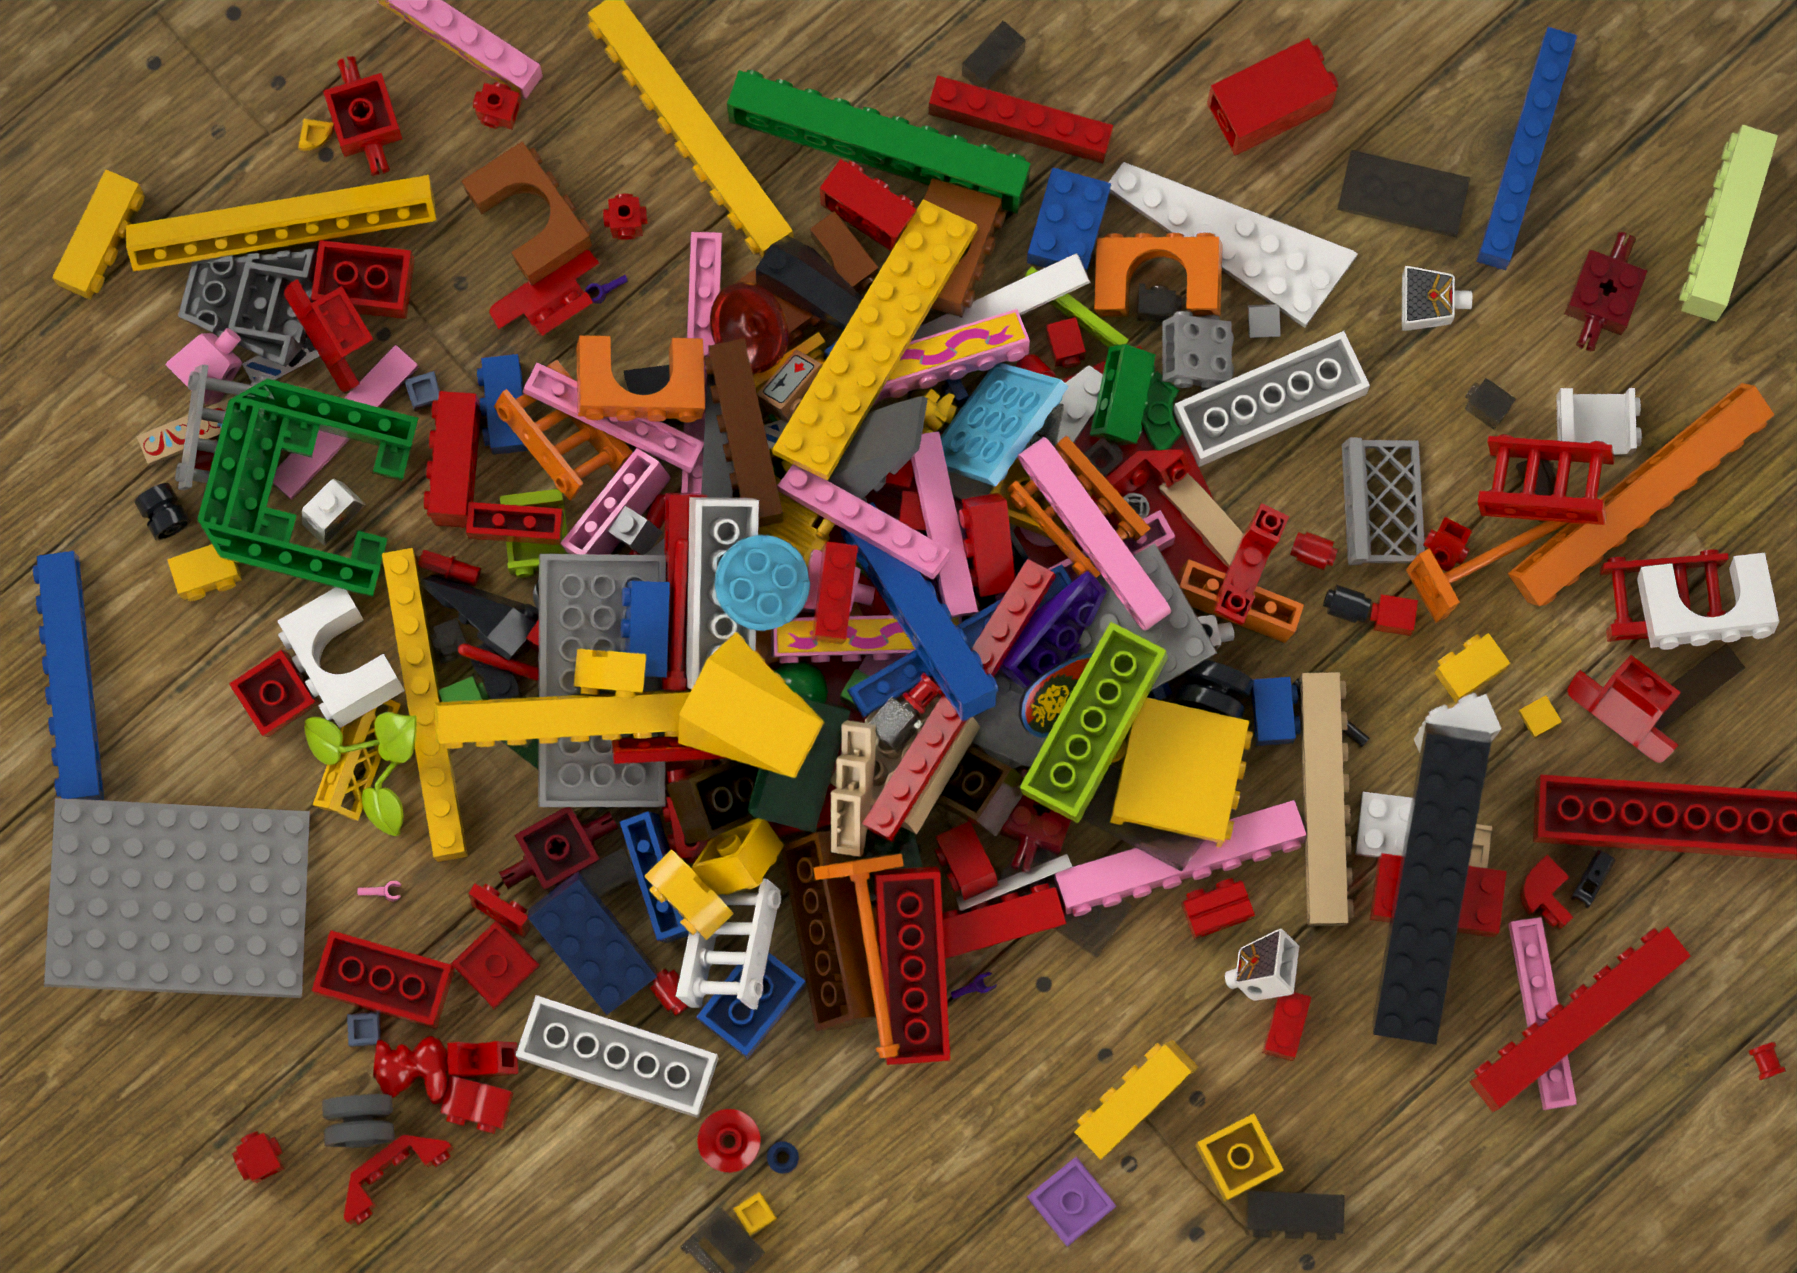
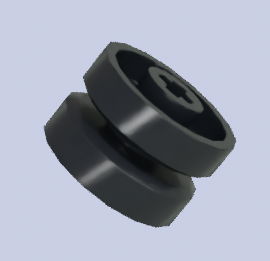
[1175,660,1254,719]

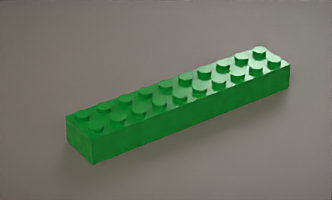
[727,70,1031,214]

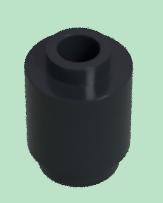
[1323,585,1371,623]

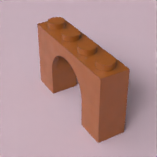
[461,141,593,286]
[924,178,1006,317]
[736,211,879,347]

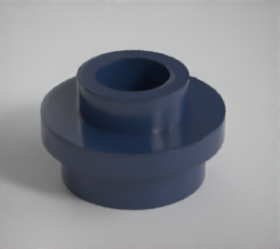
[767,1142,799,1174]

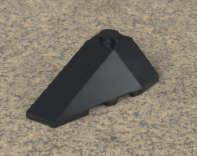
[756,236,863,331]
[419,574,539,661]

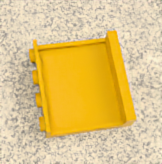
[1110,698,1253,848]

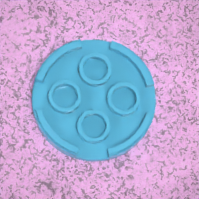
[714,535,810,631]

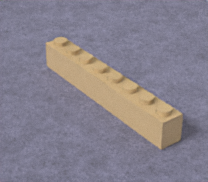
[1300,672,1353,926]

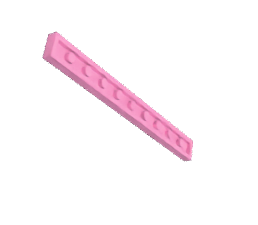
[681,232,722,493]

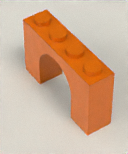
[1094,232,1223,317]
[576,335,705,422]

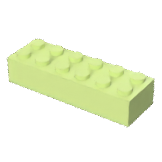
[1679,125,1778,322]

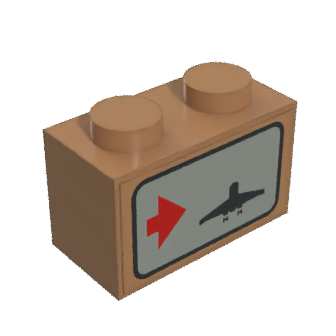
[757,349,822,423]

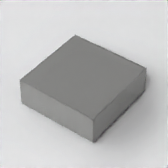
[1248,304,1280,338]

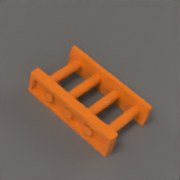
[494,360,633,501]
[1007,435,1151,578]

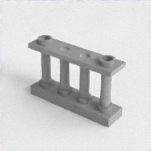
[175,364,275,490]

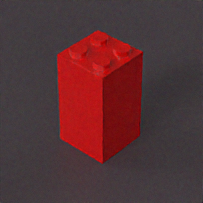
[1207,38,1339,156]

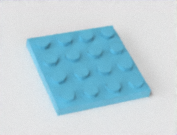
[940,363,1069,486]

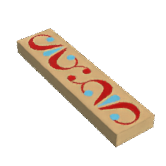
[136,395,237,466]

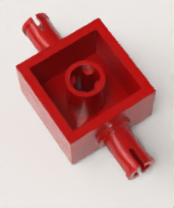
[323,56,403,176]

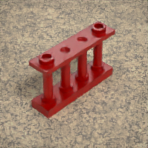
[1477,434,1615,525]
[1599,549,1729,642]

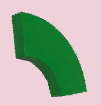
[1142,371,1183,450]

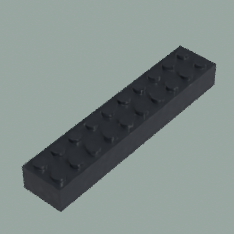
[1372,722,1491,1044]

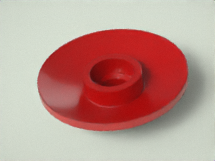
[697,1109,761,1173]

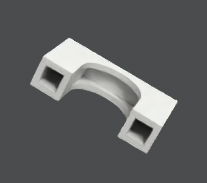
[1637,553,1779,650]
[278,587,405,729]

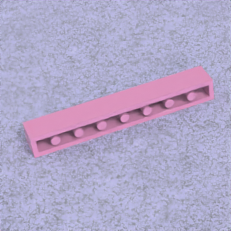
[1054,800,1307,916]

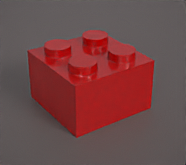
[229,649,320,737]

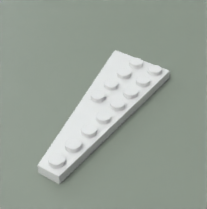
[1108,162,1358,328]

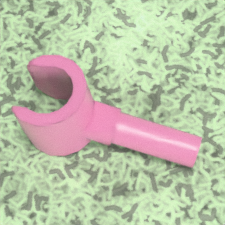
[357,881,401,902]

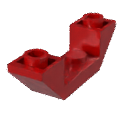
[1091,449,1191,531]
[1214,503,1290,625]
[343,1135,454,1225]

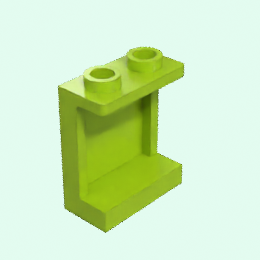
[500,489,568,578]

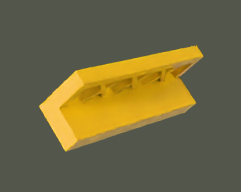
[312,699,401,821]

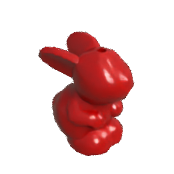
[373,1035,448,1105]

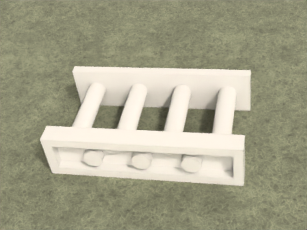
[676,879,781,1009]

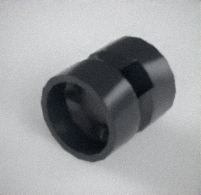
[134,483,191,541]

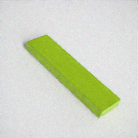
[1025,266,1129,348]

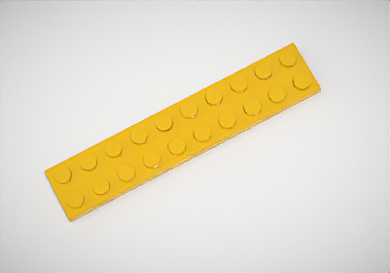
[772,199,977,481]

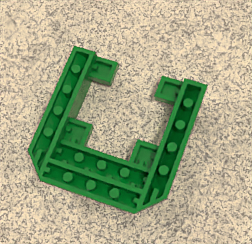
[197,378,419,597]

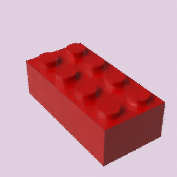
[424,391,481,528]
[1370,853,1507,938]
[311,930,455,1029]

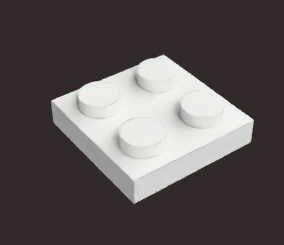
[1355,792,1412,858]

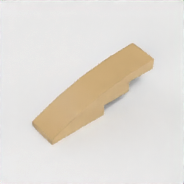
[1159,473,1244,568]
[831,721,876,857]

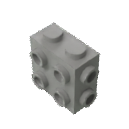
[1162,311,1234,391]

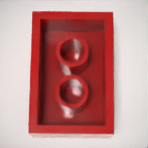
[820,158,917,252]
[311,240,415,319]

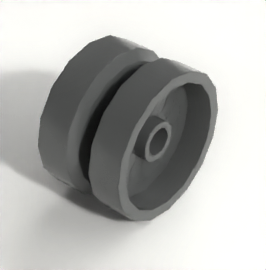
[322,1094,395,1148]

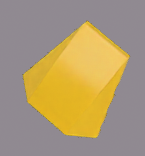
[678,632,824,778]

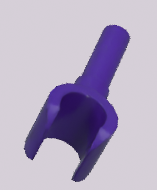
[585,275,628,304]
[951,972,997,999]

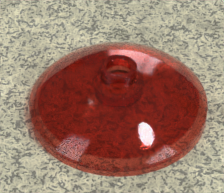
[710,282,789,374]

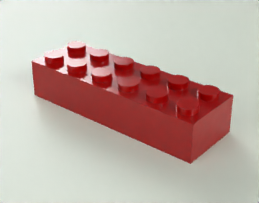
[874,866,951,1065]

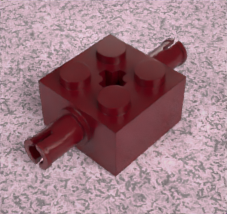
[1564,232,1648,352]
[1000,769,1071,873]
[499,807,618,895]

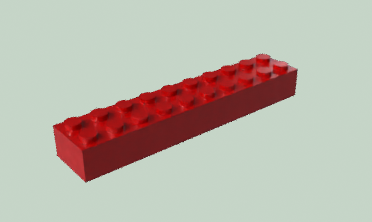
[1533,775,1797,860]

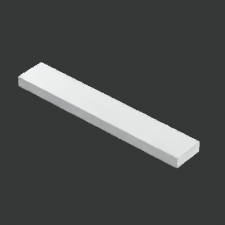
[913,253,1091,340]

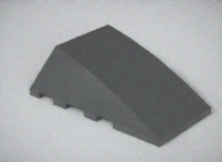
[178,249,317,367]
[828,396,928,503]

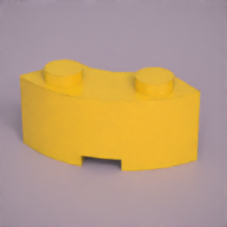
[573,649,646,698]
[644,849,734,940]

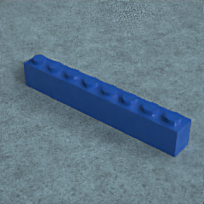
[1476,27,1577,270]
[840,502,998,721]
[33,551,104,800]

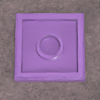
[1027,1157,1116,1247]

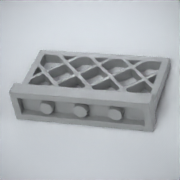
[1342,438,1425,565]

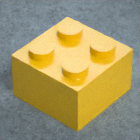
[691,817,784,895]
[1195,1113,1284,1202]

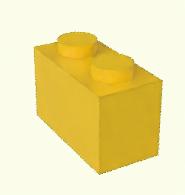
[167,544,242,601]
[1435,633,1510,703]

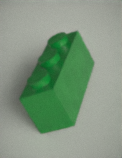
[1090,344,1156,446]

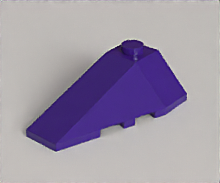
[1000,571,1107,690]

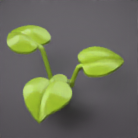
[304,712,417,836]

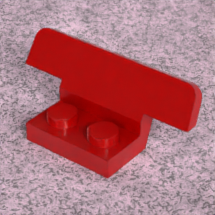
[489,249,599,336]
[284,279,374,392]
[1567,655,1681,763]

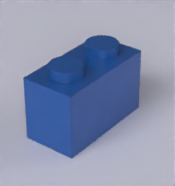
[1251,677,1300,746]

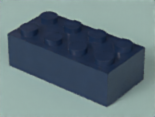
[528,872,657,1015]

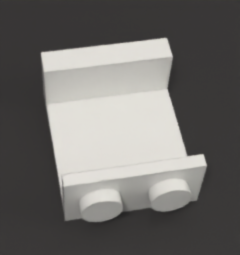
[1556,388,1642,455]

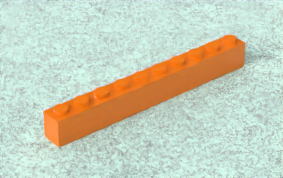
[1507,383,1774,607]

